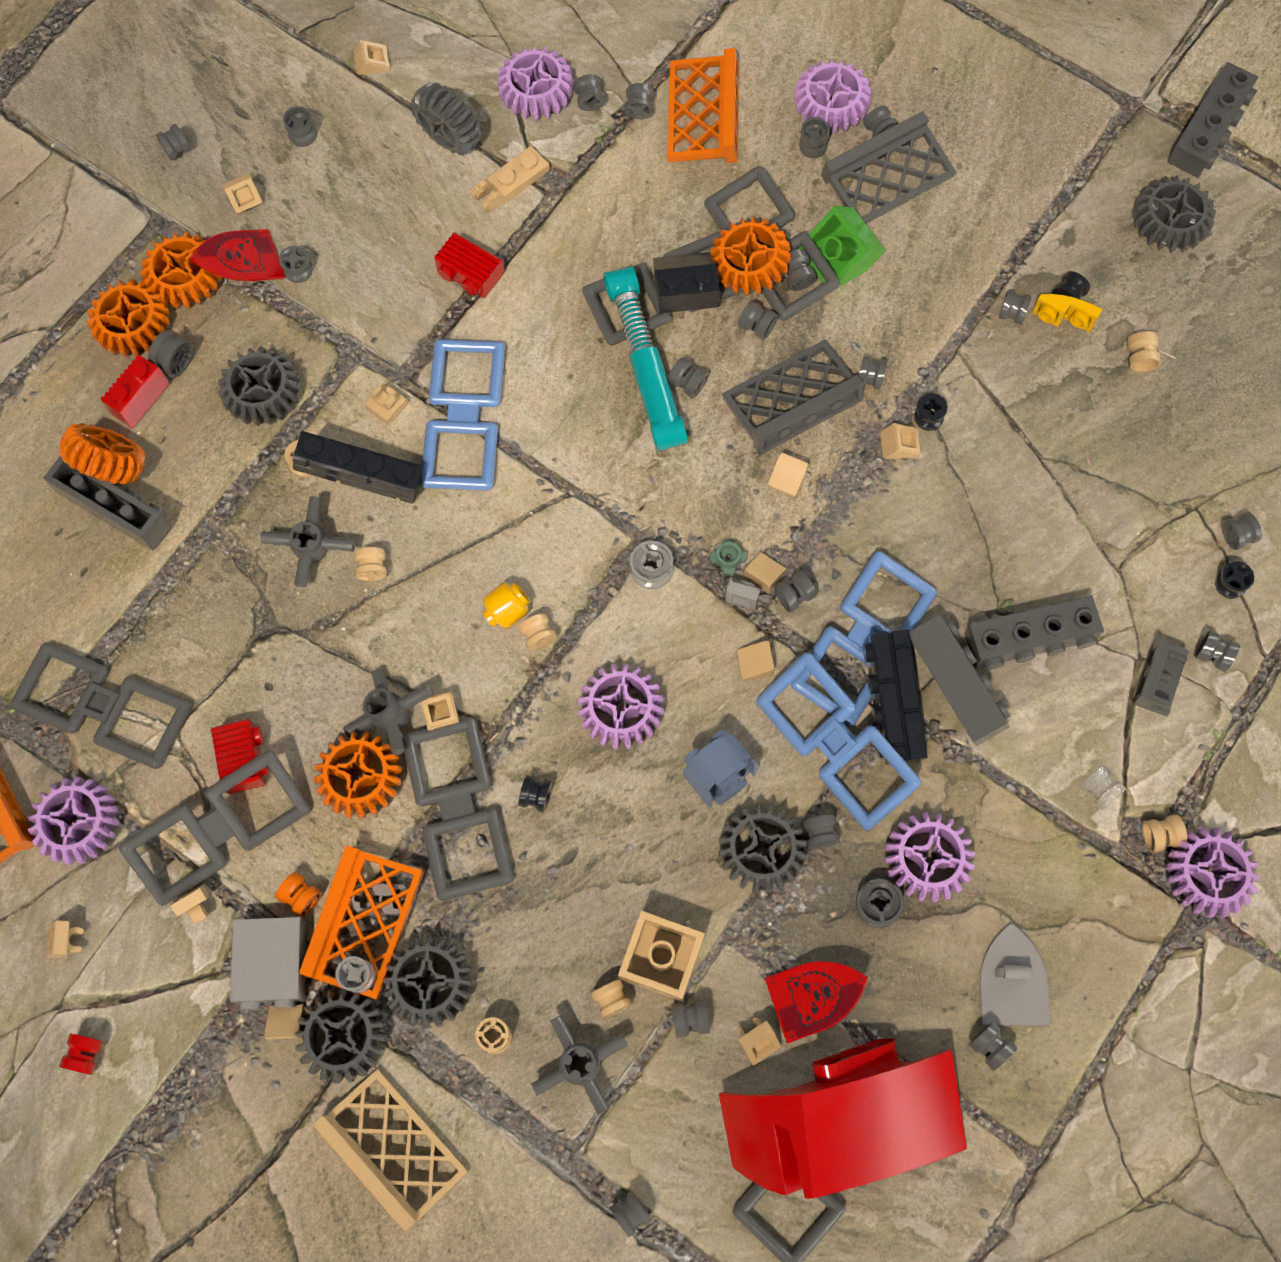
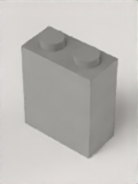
[230,917,307,1010]

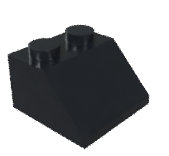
[653,252,720,314]

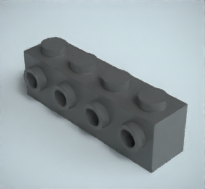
[1167,62,1258,178]
[43,456,171,551]
[964,596,1104,670]
[909,614,1011,747]

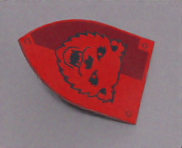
[191,229,285,281]
[764,961,868,1044]

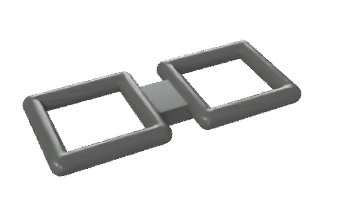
[704,166,840,321]
[582,231,744,346]
[10,642,192,769]
[402,717,514,901]
[119,750,311,906]
[733,1183,868,1262]

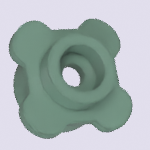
[710,539,747,575]

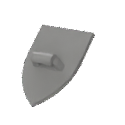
[980,923,1050,1026]

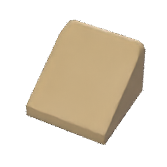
[354,40,390,75]
[880,423,921,459]
[767,452,809,498]
[743,552,786,594]
[737,640,774,681]
[420,691,459,731]
[265,1004,304,1040]

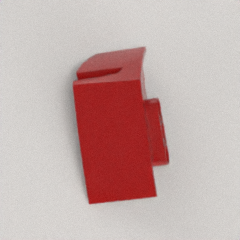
[719,1038,967,1199]

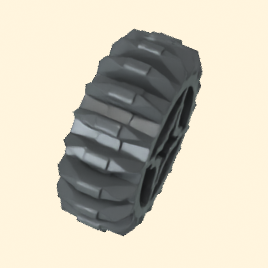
[410,82,482,156]
[1133,175,1216,253]
[218,346,301,427]
[718,804,807,894]
[382,935,474,1029]
[294,989,387,1084]

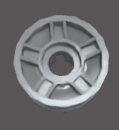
[630,540,673,590]

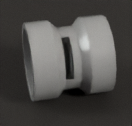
[336,956,376,993]

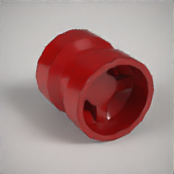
[59,1033,103,1075]

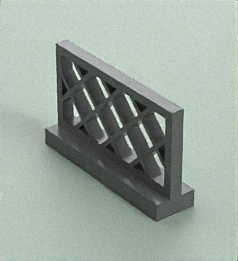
[821,111,957,224]
[722,340,864,455]

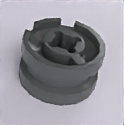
[148,329,194,378]
[856,878,904,928]

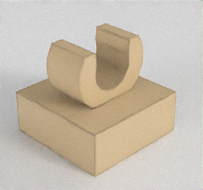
[222,173,263,214]
[364,382,408,425]
[170,884,210,925]
[46,920,84,958]
[737,1017,781,1066]

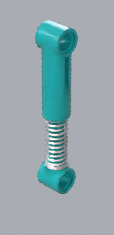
[603,265,688,452]

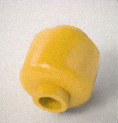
[482,582,530,629]

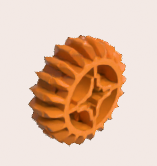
[711,216,791,296]
[141,231,222,309]
[87,278,170,358]
[59,423,145,484]
[314,731,402,819]

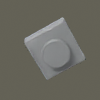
[725,580,760,610]

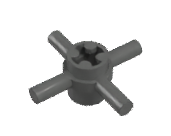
[261,496,355,587]
[343,669,433,755]
[531,1015,628,1115]

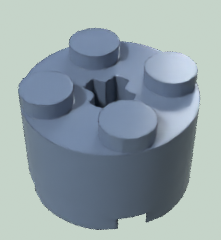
[683,730,759,807]

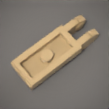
[471,146,550,212]

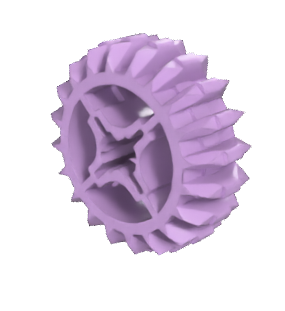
[497,45,574,121]
[794,58,872,134]
[578,664,664,750]
[28,777,120,865]
[884,812,975,903]
[1165,827,1261,918]

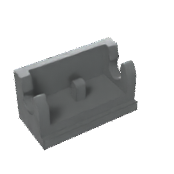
[1133,638,1189,717]

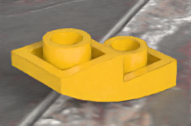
[1032,294,1103,332]

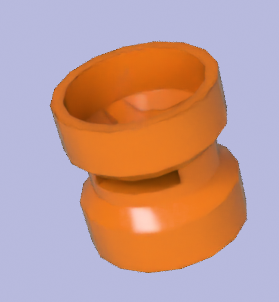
[275,872,322,918]

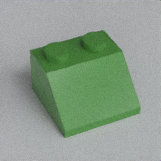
[798,205,886,289]

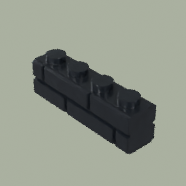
[293,431,423,504]
[863,630,928,765]

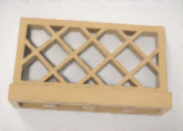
[313,1069,468,1235]

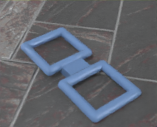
[420,339,505,491]
[791,551,937,727]
[757,653,921,830]

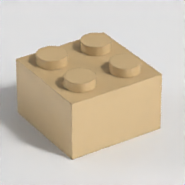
[618,911,705,1003]

